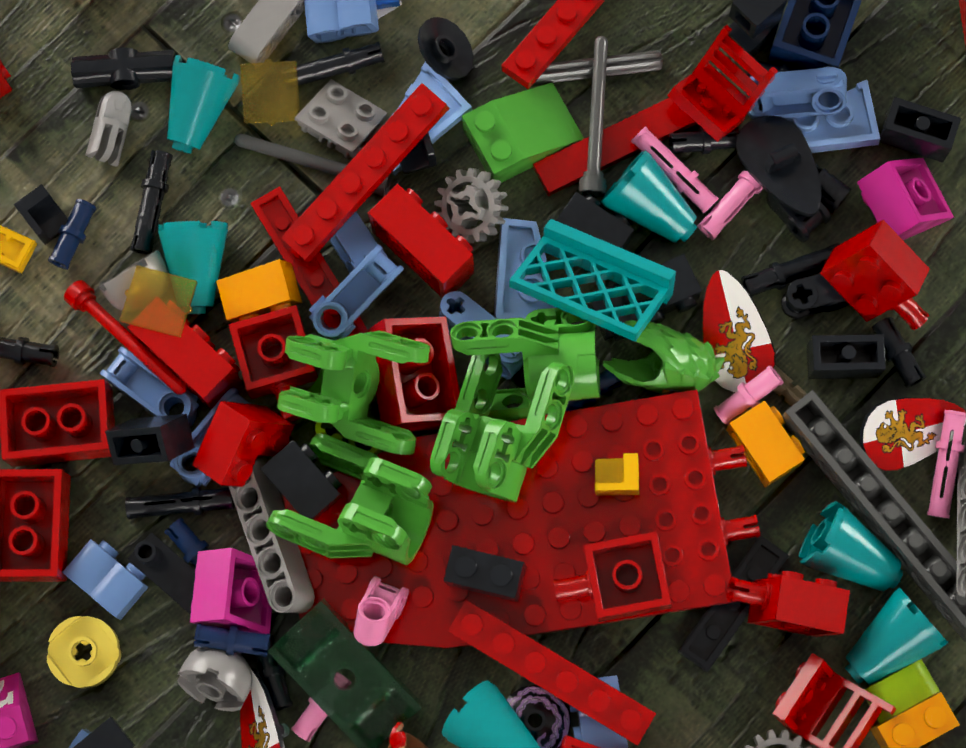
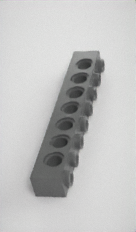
[782,390,966,642]

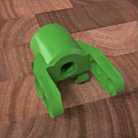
[450,308,600,421]
[277,330,430,455]
[430,353,575,503]
[266,433,434,565]

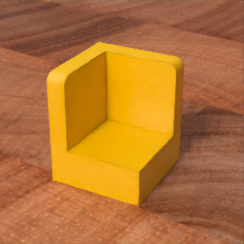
[595,453,639,496]

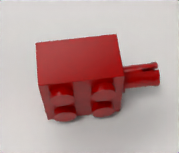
[820,220,930,330]
[228,305,318,422]
[553,531,671,622]
[727,571,850,637]

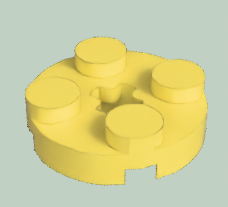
[47,616,122,689]

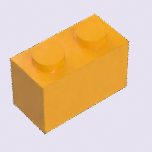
[216,259,302,322]
[726,401,805,488]
[870,692,960,748]

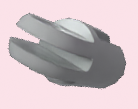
[85,91,132,167]

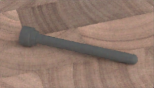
[579,36,608,197]
[234,133,393,197]

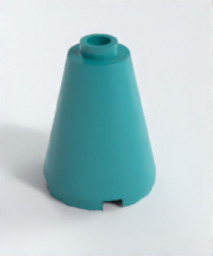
[167,55,241,154]
[601,150,698,243]
[158,221,228,315]
[799,501,903,591]
[845,587,949,685]
[442,680,541,748]

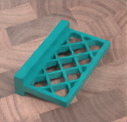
[509,219,676,342]

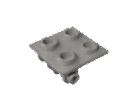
[294,79,387,159]

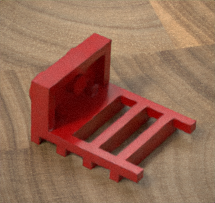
[668,25,778,142]
[772,653,896,748]

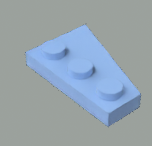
[391,61,472,175]
[784,79,880,153]
[494,218,556,319]

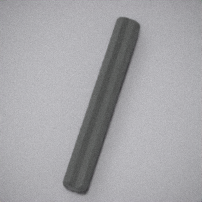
[533,50,663,85]

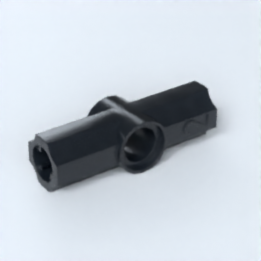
[71,47,175,90]

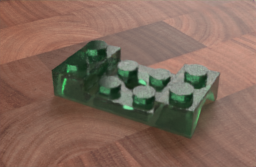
[268,598,423,748]

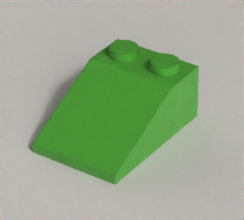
[462,82,584,183]

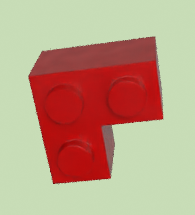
[192,401,295,487]

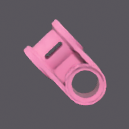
[353,576,409,646]

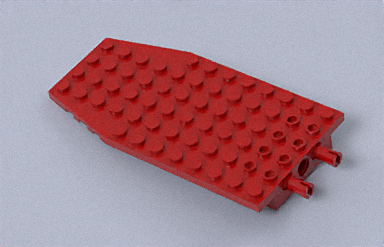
[283,389,760,649]

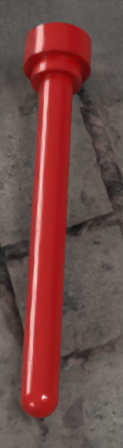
[64,280,187,395]

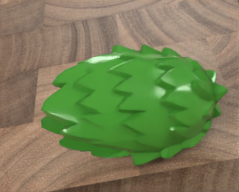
[603,320,725,394]

